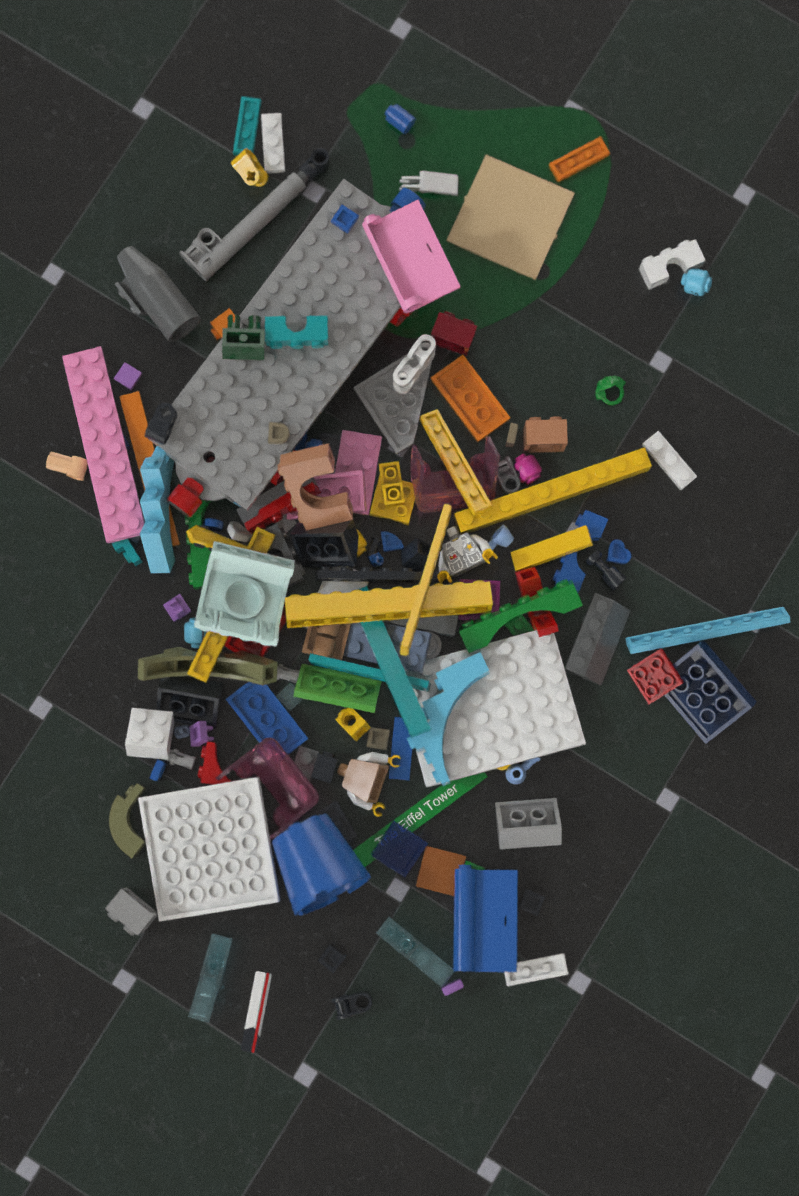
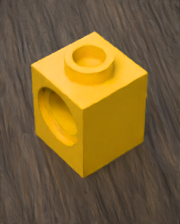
[335,708,371,742]

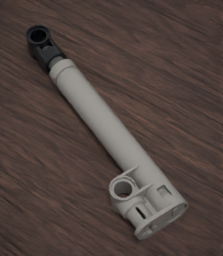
[179,148,330,281]

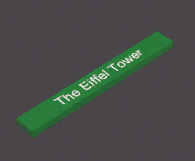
[353,772,488,867]

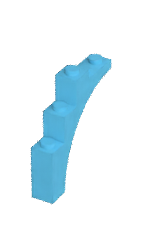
[140,446,175,573]
[407,652,490,786]

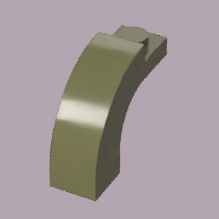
[109,783,146,858]

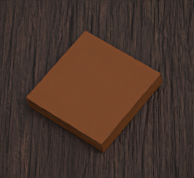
[416,846,466,896]

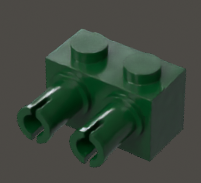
[222,314,265,360]

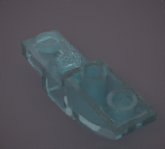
[376,917,455,987]
[188,934,232,1023]

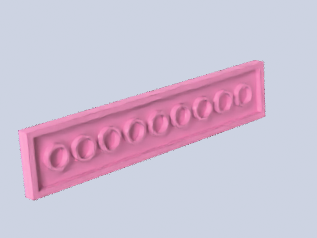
[62,346,145,544]

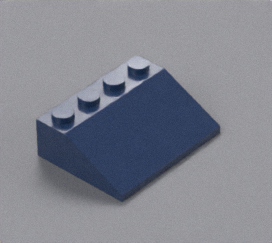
[665,640,756,744]

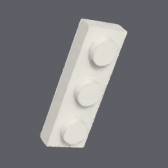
[261,113,285,173]
[642,431,697,490]

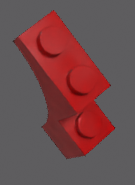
[198,742,232,785]

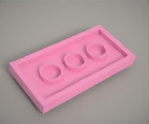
[335,430,382,516]
[287,470,367,521]

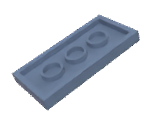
[343,622,432,674]

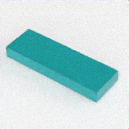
[233,96,262,155]

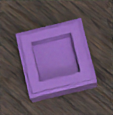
[114,362,142,391]
[441,978,463,996]

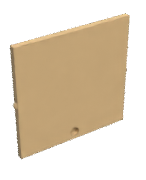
[447,155,574,280]

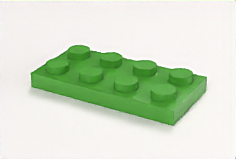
[294,664,381,713]

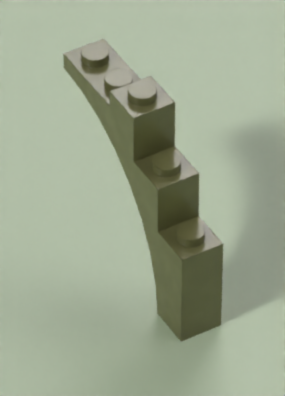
[138,647,278,685]

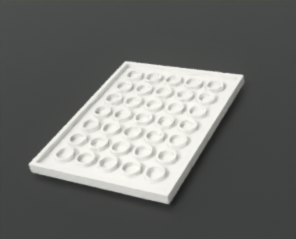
[405,630,586,788]

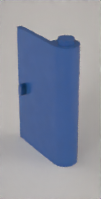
[453,865,518,972]

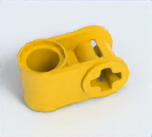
[231,148,268,187]

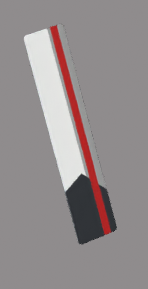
[241,971,272,1053]

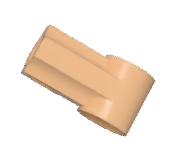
[46,452,88,481]

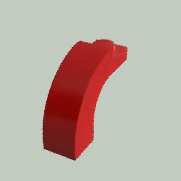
[515,567,559,637]

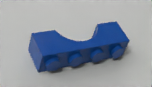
[552,510,608,593]

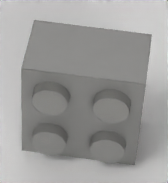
[105,887,158,936]

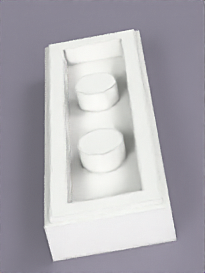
[504,953,568,986]

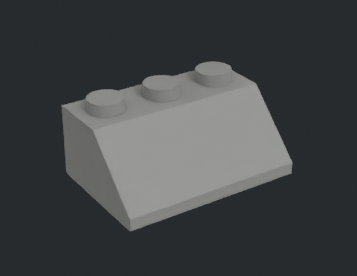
[495,798,562,849]

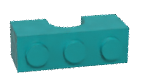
[265,316,328,349]

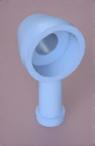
[489,525,514,550]
[506,757,541,784]

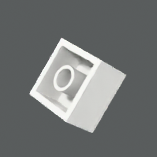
[125,708,174,760]

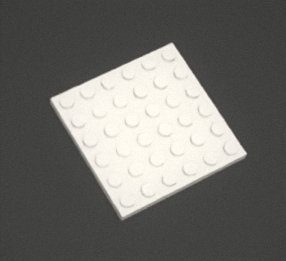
[138,777,281,921]

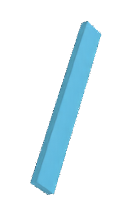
[626,607,790,654]

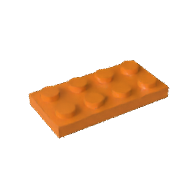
[431,355,510,442]

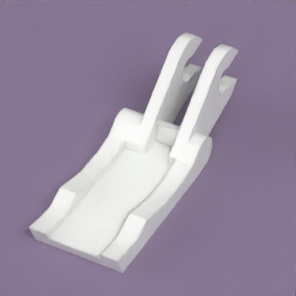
[400,171,458,196]

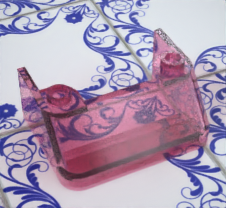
[410,436,500,513]
[216,738,319,841]

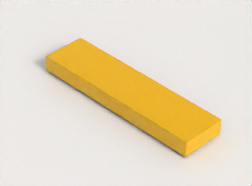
[511,525,593,572]

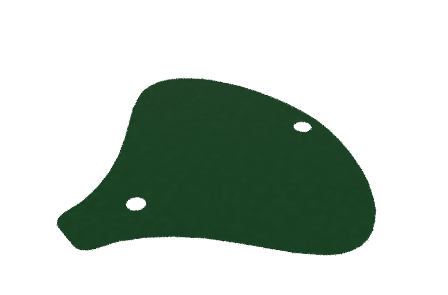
[347,83,611,339]

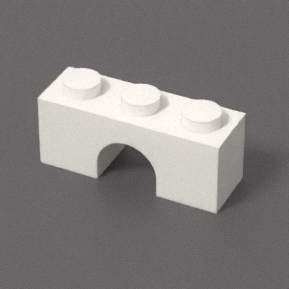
[639,239,706,289]

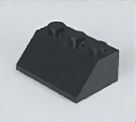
[290,520,359,567]
[156,676,223,729]

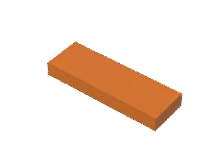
[549,137,610,182]

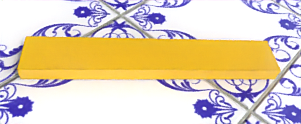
[419,409,492,516]

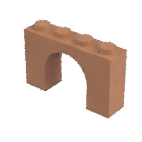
[277,444,353,531]

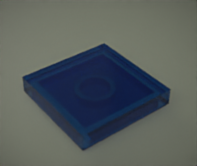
[370,820,428,877]

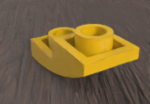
[379,461,405,505]

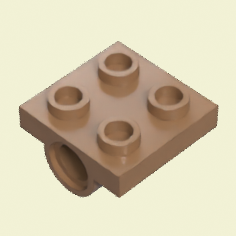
[302,623,351,661]

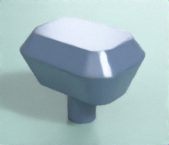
[174,725,190,739]

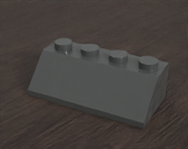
[564,593,630,686]

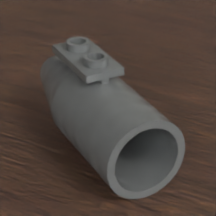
[115,246,201,342]

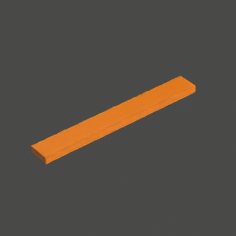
[119,391,180,547]

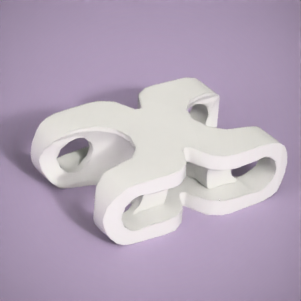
[393,334,436,394]

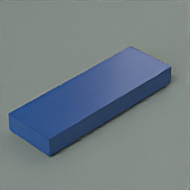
[389,717,412,780]

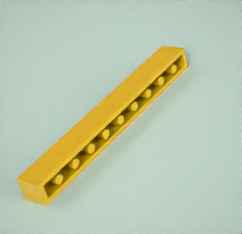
[453,447,652,535]
[285,580,493,628]

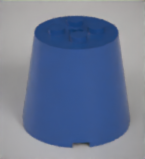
[272,814,371,916]

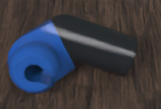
[366,537,384,567]

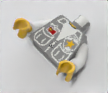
[437,526,498,584]

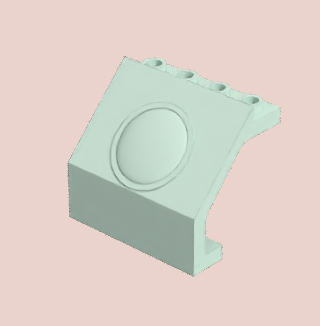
[194,541,294,646]

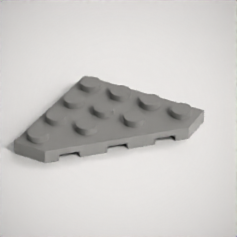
[353,349,432,455]

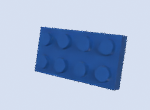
[226,682,308,764]

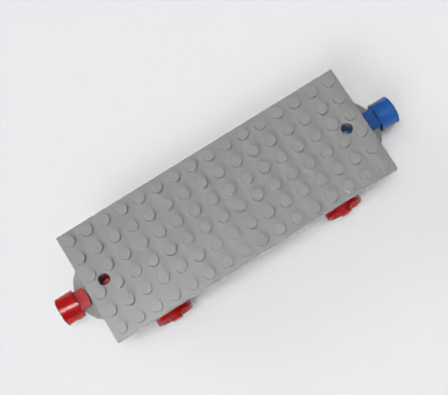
[149,179,443,518]

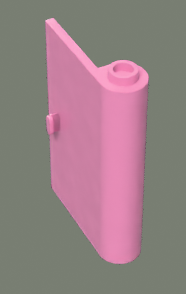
[362,200,461,313]

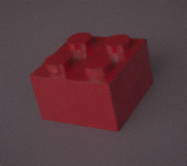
[431,311,477,357]

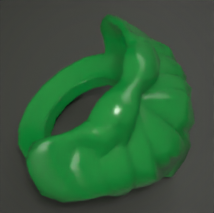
[595,375,626,406]

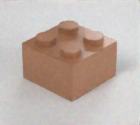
[523,417,568,453]

